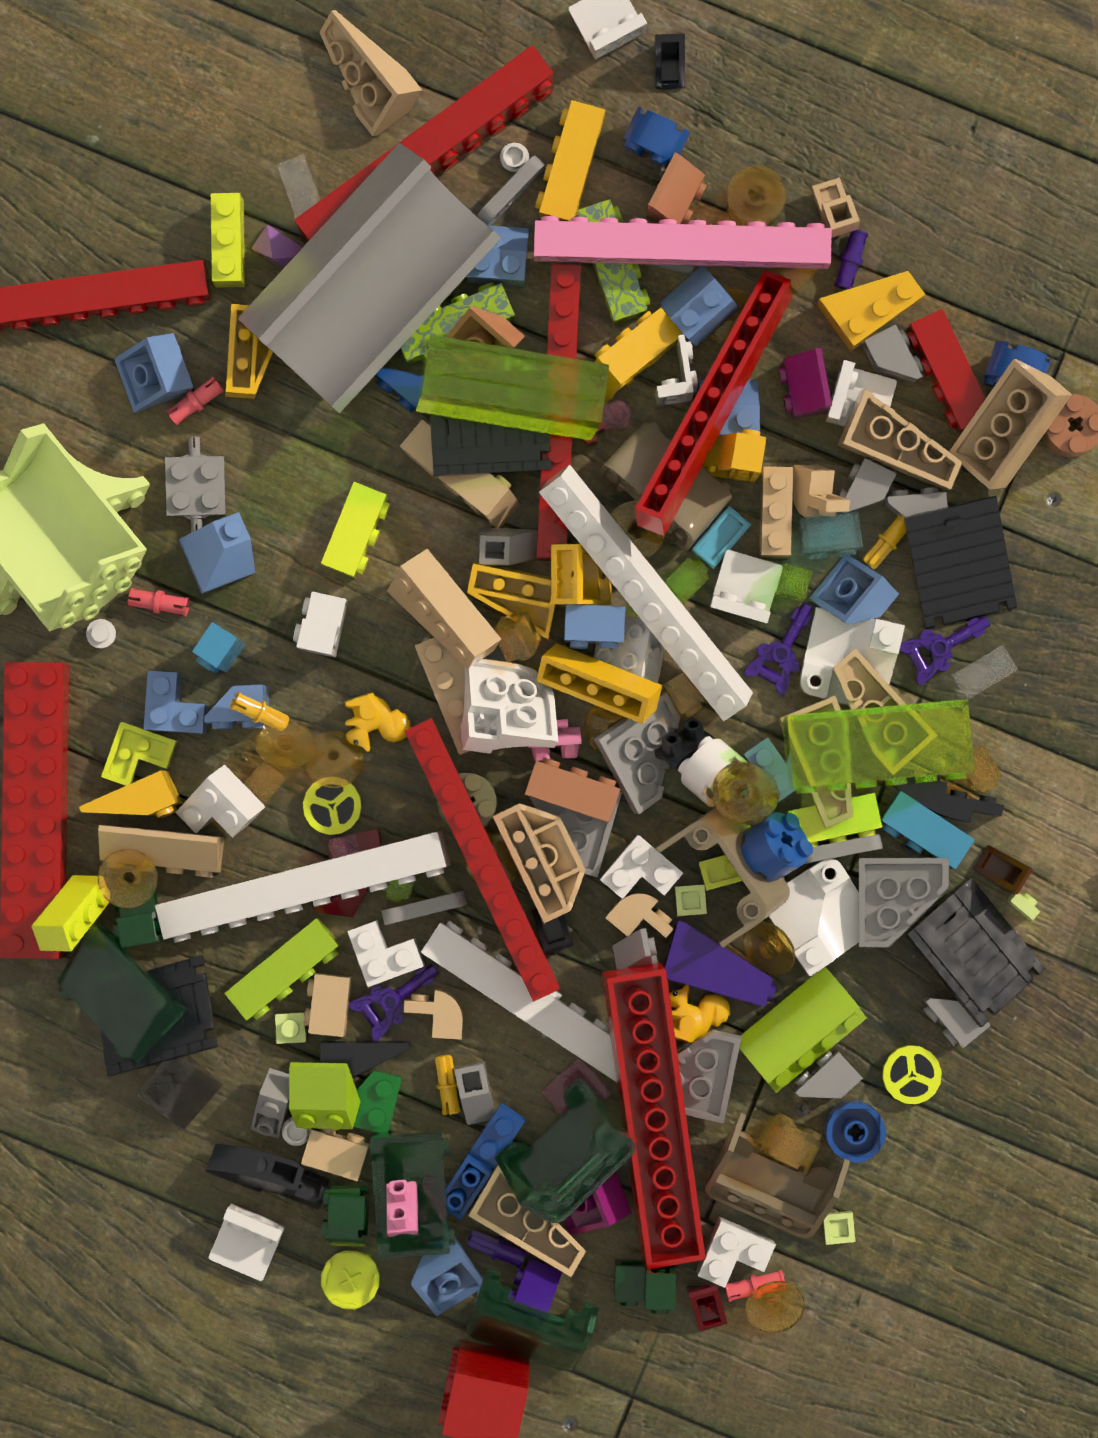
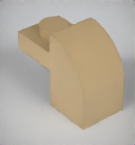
[812,177,860,238]
[792,464,850,517]
[605,893,673,937]
[404,989,463,1040]

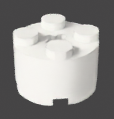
[678,736,748,807]

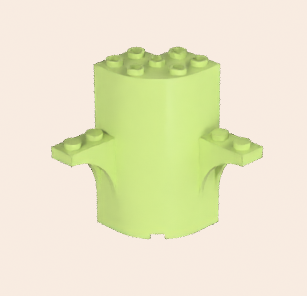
[0,423,150,632]

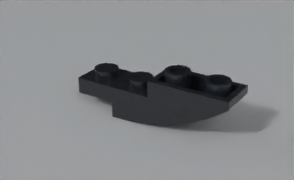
[885,768,1004,823]
[205,1144,330,1209]

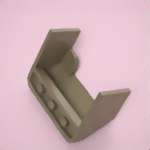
[656,803,790,948]
[705,1113,850,1238]

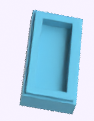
[691,506,751,569]

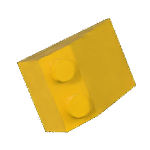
[79,770,183,818]

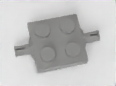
[165,436,226,533]

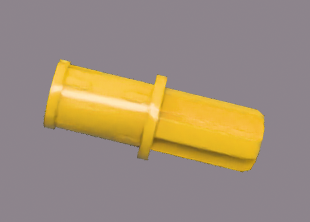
[862,515,906,569]
[230,692,289,731]
[435,1055,461,1115]

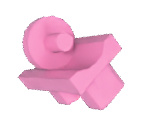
[529,719,582,761]
[386,1180,418,1237]

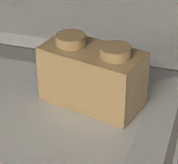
[304,973,352,1037]
[301,1128,370,1181]

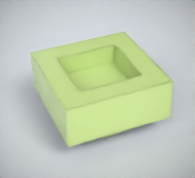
[675,884,707,916]
[1006,891,1040,920]
[275,1012,307,1044]
[823,1211,856,1245]

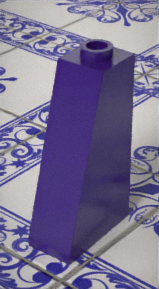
[664,920,776,1007]

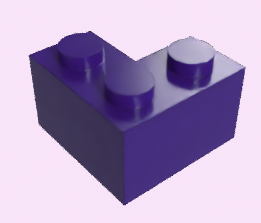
[497,1259,562,1350]

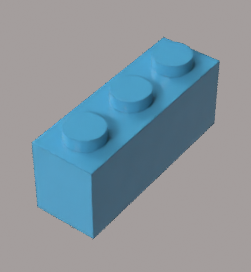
[192,622,246,673]
[880,791,975,869]

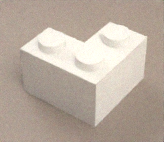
[293,592,348,658]
[175,765,265,838]
[600,834,683,899]
[347,920,425,987]
[696,1216,776,1288]

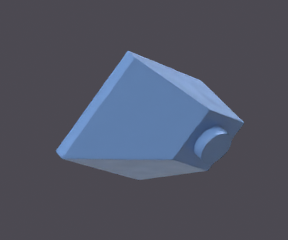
[178,512,255,594]
[809,554,899,625]
[411,1231,487,1317]

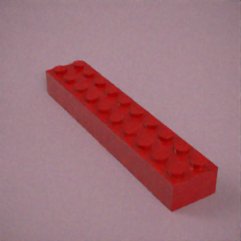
[294,45,554,242]
[0,662,69,959]
[602,963,706,1270]

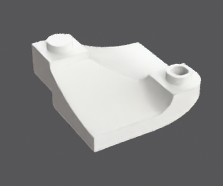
[800,607,905,706]
[460,659,558,754]
[769,859,859,977]

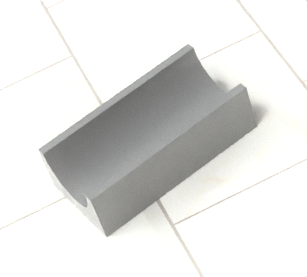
[238,143,501,414]

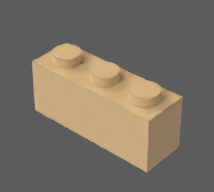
[759,466,793,559]

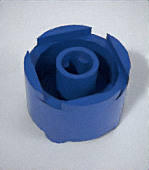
[622,107,690,169]
[984,341,1052,388]
[741,812,813,881]
[823,1100,886,1163]

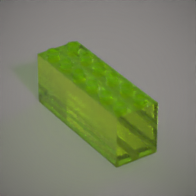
[415,335,609,441]
[782,699,975,794]

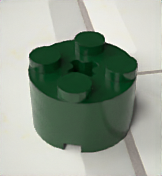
[322,1185,369,1247]

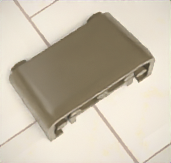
[596,422,732,553]

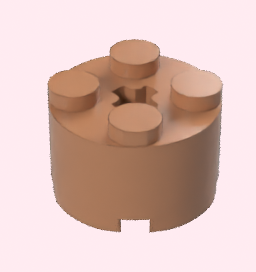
[1042,394,1098,457]

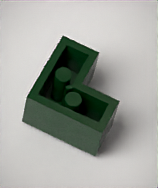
[113,882,165,948]
[614,1260,676,1314]

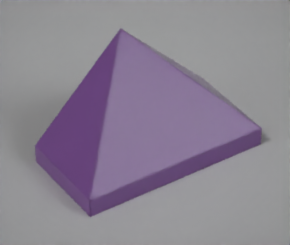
[251,225,303,270]

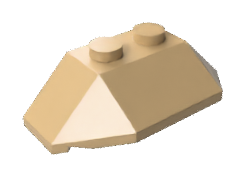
[493,803,586,923]

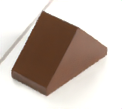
[973,845,1033,895]

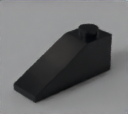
[320,1041,411,1077]

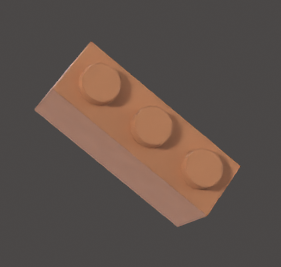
[525,757,620,823]

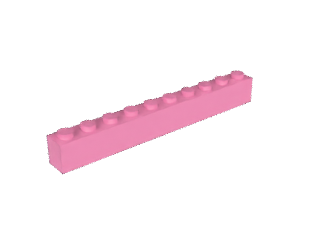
[534,216,832,269]

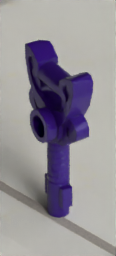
[744,603,813,696]
[899,616,991,685]
[348,963,439,1041]

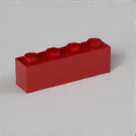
[906,309,986,433]

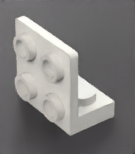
[568,0,647,60]
[655,334,698,407]
[825,360,897,427]
[710,550,782,623]
[593,616,665,683]
[209,1203,286,1281]

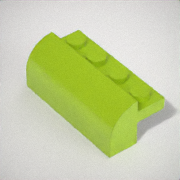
[739,967,867,1093]

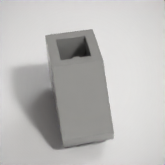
[862,324,923,384]
[836,458,897,516]
[884,488,948,517]
[478,528,538,565]
[613,928,658,969]
[922,997,991,1048]
[793,1050,863,1099]
[454,1061,495,1125]
[250,1068,289,1139]

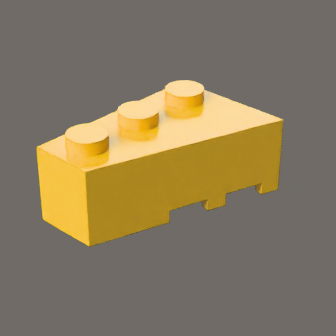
[816,271,925,352]
[584,308,683,404]

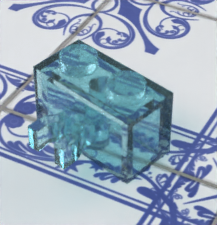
[798,512,863,561]

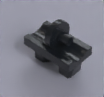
[654,717,713,770]

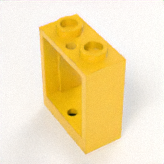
[551,544,612,605]

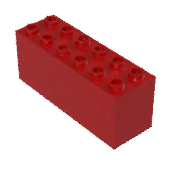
[438,1340,530,1438]

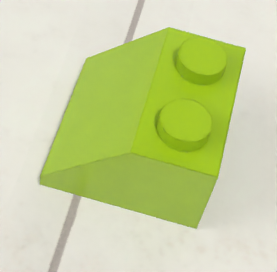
[289,1062,361,1130]

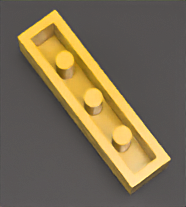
[535,100,605,221]
[537,643,662,724]

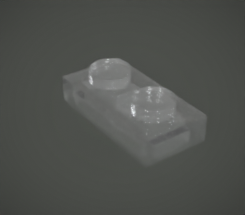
[277,154,320,218]
[952,645,1018,700]

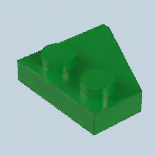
[354,1070,403,1135]

